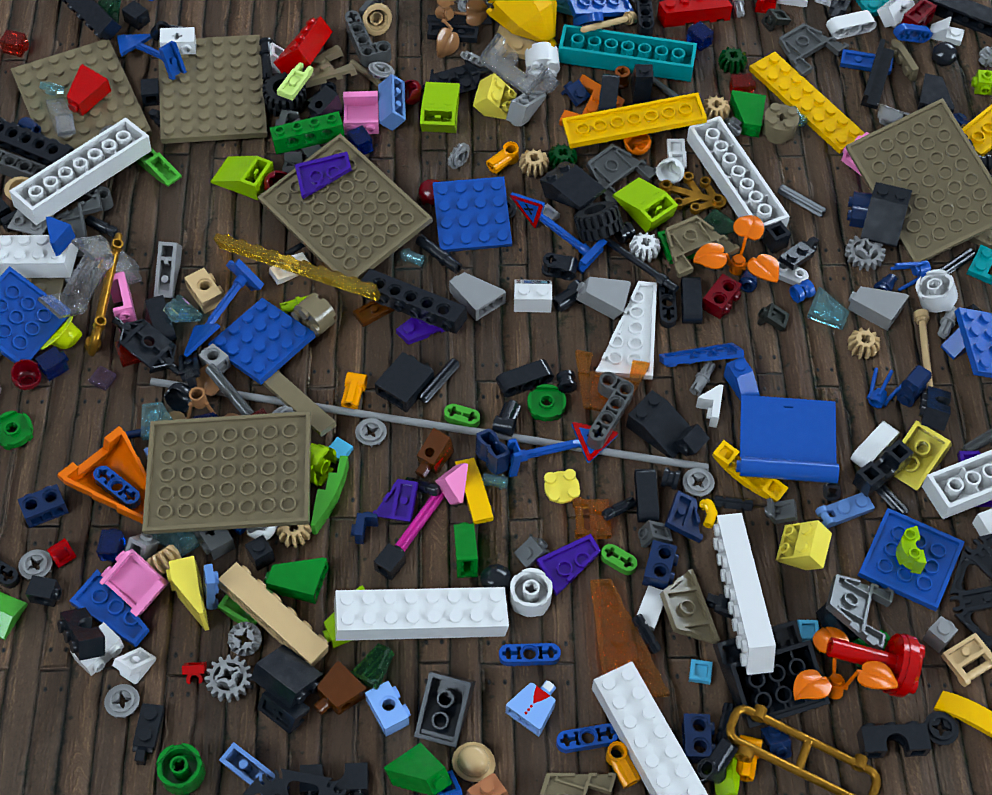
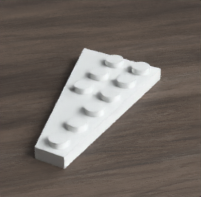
[595,281,657,380]

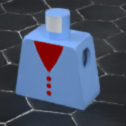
[506,680,556,737]

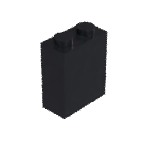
[375,352,434,413]
[251,644,322,709]

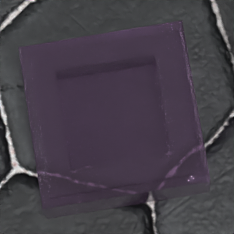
[88,366,117,391]

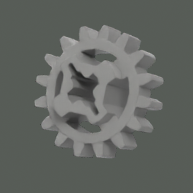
[845,236,886,271]
[205,655,252,703]

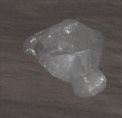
[116,250,142,285]

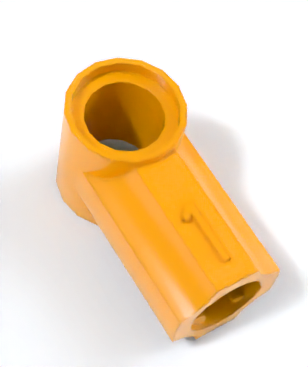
[486,141,519,174]
[341,372,368,409]
[736,734,763,782]
[605,741,641,789]

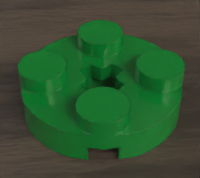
[527,384,566,421]
[0,411,34,450]

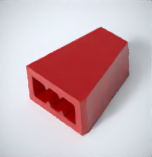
[66,64,111,116]

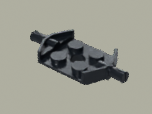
[421,60,491,94]
[111,316,179,376]

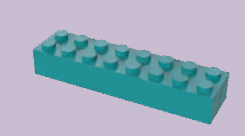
[558,24,697,82]

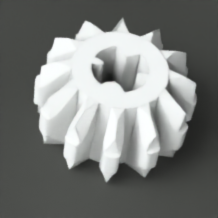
[629,231,661,262]

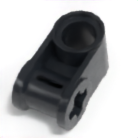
[541,253,578,281]

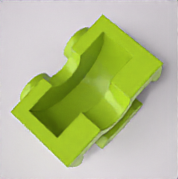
[896,526,927,574]

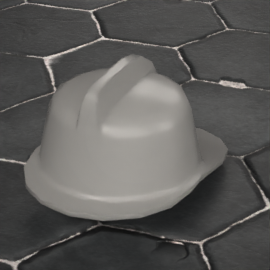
[877,103,911,126]

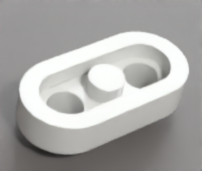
[778,261,809,285]

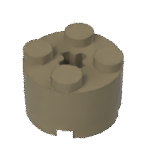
[761,103,799,144]
[291,293,337,337]

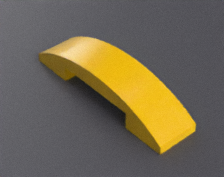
[712,440,788,502]
[933,691,992,738]

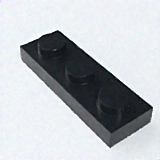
[427,22,479,43]

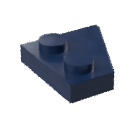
[664,490,703,543]

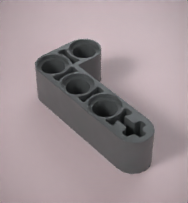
[345,10,392,68]
[587,372,634,450]

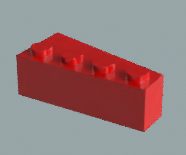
[657,0,733,28]
[273,16,333,74]

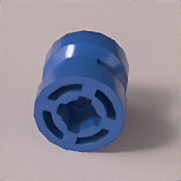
[789,279,816,303]

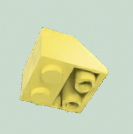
[473,73,517,119]
[776,520,832,570]

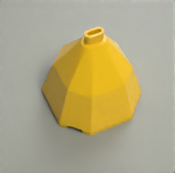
[486,0,558,47]

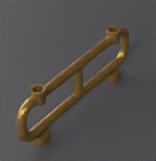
[84,232,124,356]
[726,704,881,795]

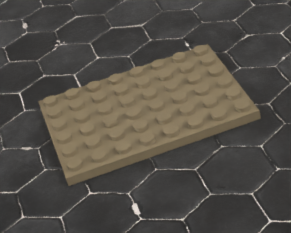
[158,35,267,144]
[11,39,152,150]
[846,98,992,262]
[258,133,433,288]
[142,411,311,534]

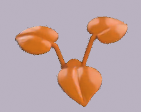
[693,215,779,283]
[793,627,898,700]

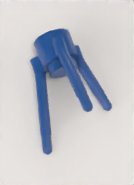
[890,260,931,292]
[866,368,901,408]

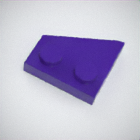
[373,479,419,523]

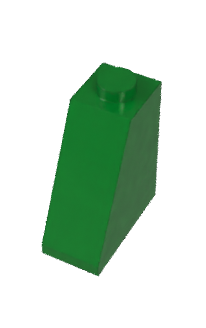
[729,90,766,137]
[454,522,478,578]
[264,558,329,604]
[383,742,452,795]

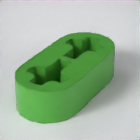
[444,404,480,428]
[601,544,637,575]

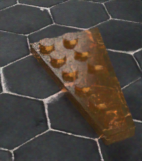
[590,578,670,698]

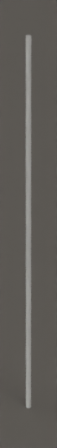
[150,378,709,471]

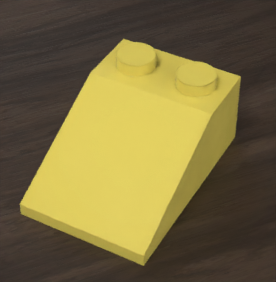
[894,420,952,491]
[166,556,209,631]

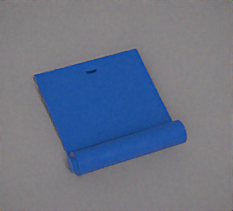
[736,395,839,484]

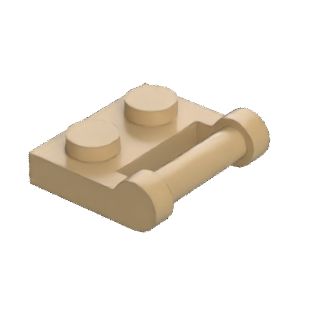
[941,633,992,687]

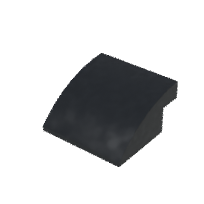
[713,620,830,728]

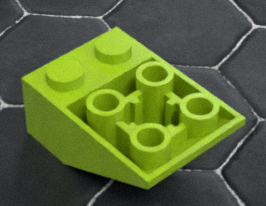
[420,82,460,133]
[211,156,274,200]
[612,178,678,233]

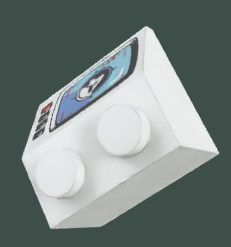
[514,280,552,313]

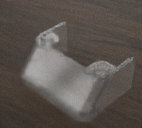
[38,235,114,319]

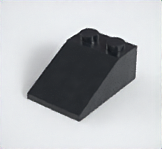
[540,161,606,210]
[860,182,912,247]
[626,390,690,458]
[414,670,476,748]

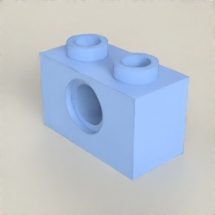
[365,681,411,737]

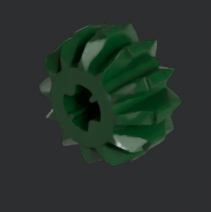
[718,47,747,75]
[548,143,578,169]

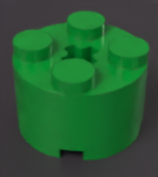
[156,743,206,795]

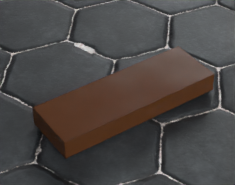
[353,300,394,327]

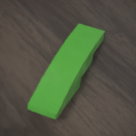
[136,148,182,187]
[311,456,349,535]

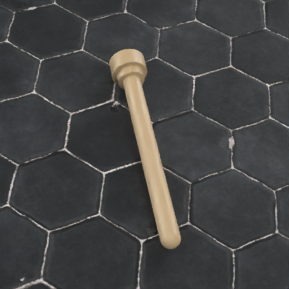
[580,11,637,33]
[914,309,933,390]

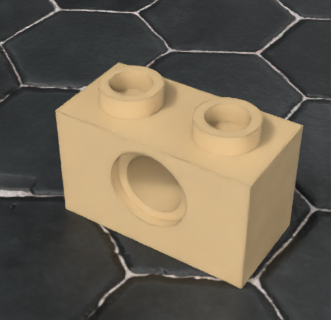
[184,268,225,314]

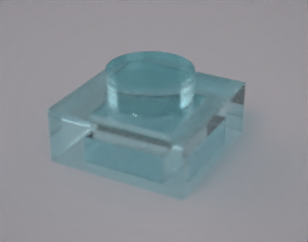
[39,81,65,96]

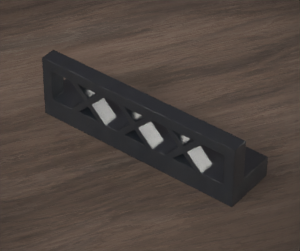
[860,38,895,110]

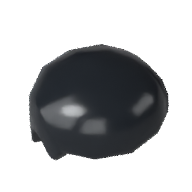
[931,41,957,66]
[164,382,191,413]
[480,563,512,594]

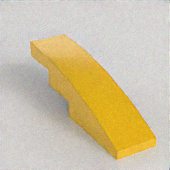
[455,458,494,525]

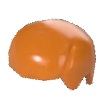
[623,134,652,155]

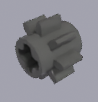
[723,116,742,138]

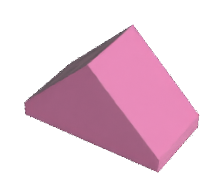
[435,463,468,505]

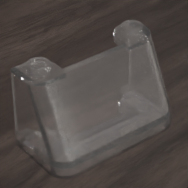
[480,32,560,95]

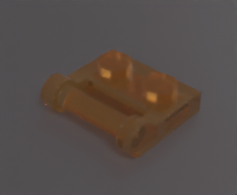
[572,498,611,539]

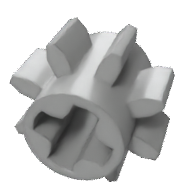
[978,46,992,67]

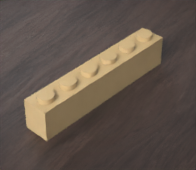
[218,562,329,667]

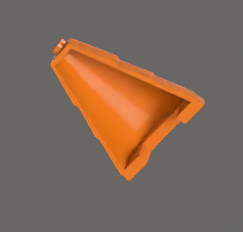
[57,426,146,524]

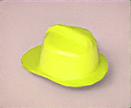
[41,316,82,350]

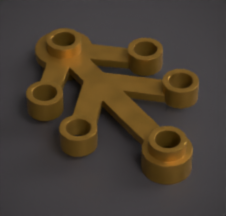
[659,172,726,215]

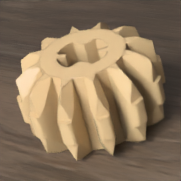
[702,95,731,120]
[519,148,549,178]
[848,327,880,360]
[276,524,312,549]
[146,545,182,575]

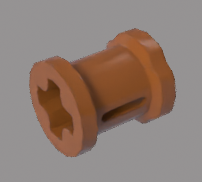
[615,66,630,89]

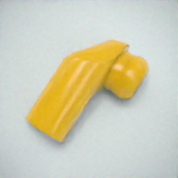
[699,498,718,528]

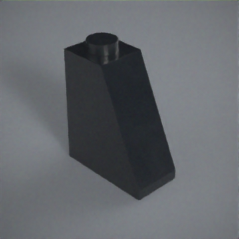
[630,64,653,105]
[916,73,955,114]

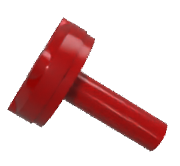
[826,633,925,698]

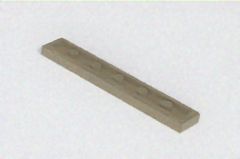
[263,371,337,437]

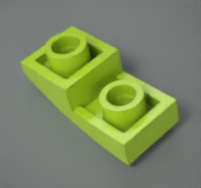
[714,755,740,795]

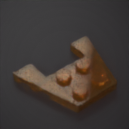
[575,350,650,412]

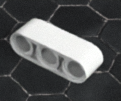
[826,10,877,39]
[850,421,900,468]

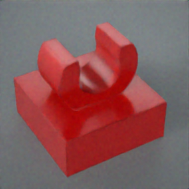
[47,538,77,568]
[182,662,207,684]

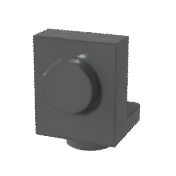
[275,110,300,126]
[282,151,303,173]
[765,498,798,524]
[514,536,550,568]

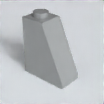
[449,272,506,321]
[576,277,631,320]
[848,286,909,331]

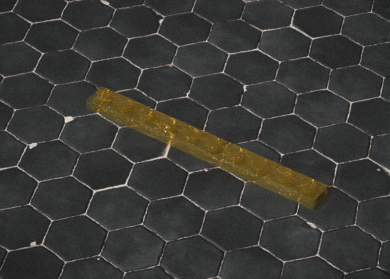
[214,233,381,301]

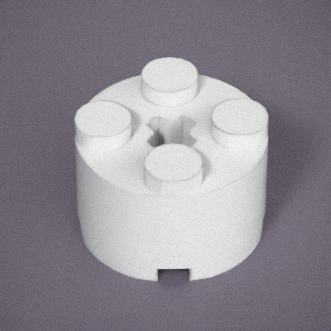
[525,42,560,80]
[915,269,958,313]
[510,568,553,617]

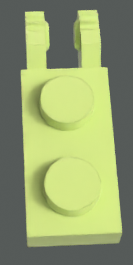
[277,62,313,101]

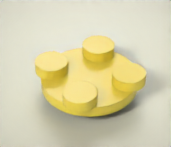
[544,469,580,504]

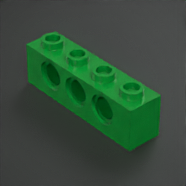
[270,111,345,155]

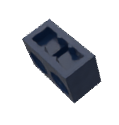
[18,484,69,528]
[642,540,679,590]
[681,713,716,764]

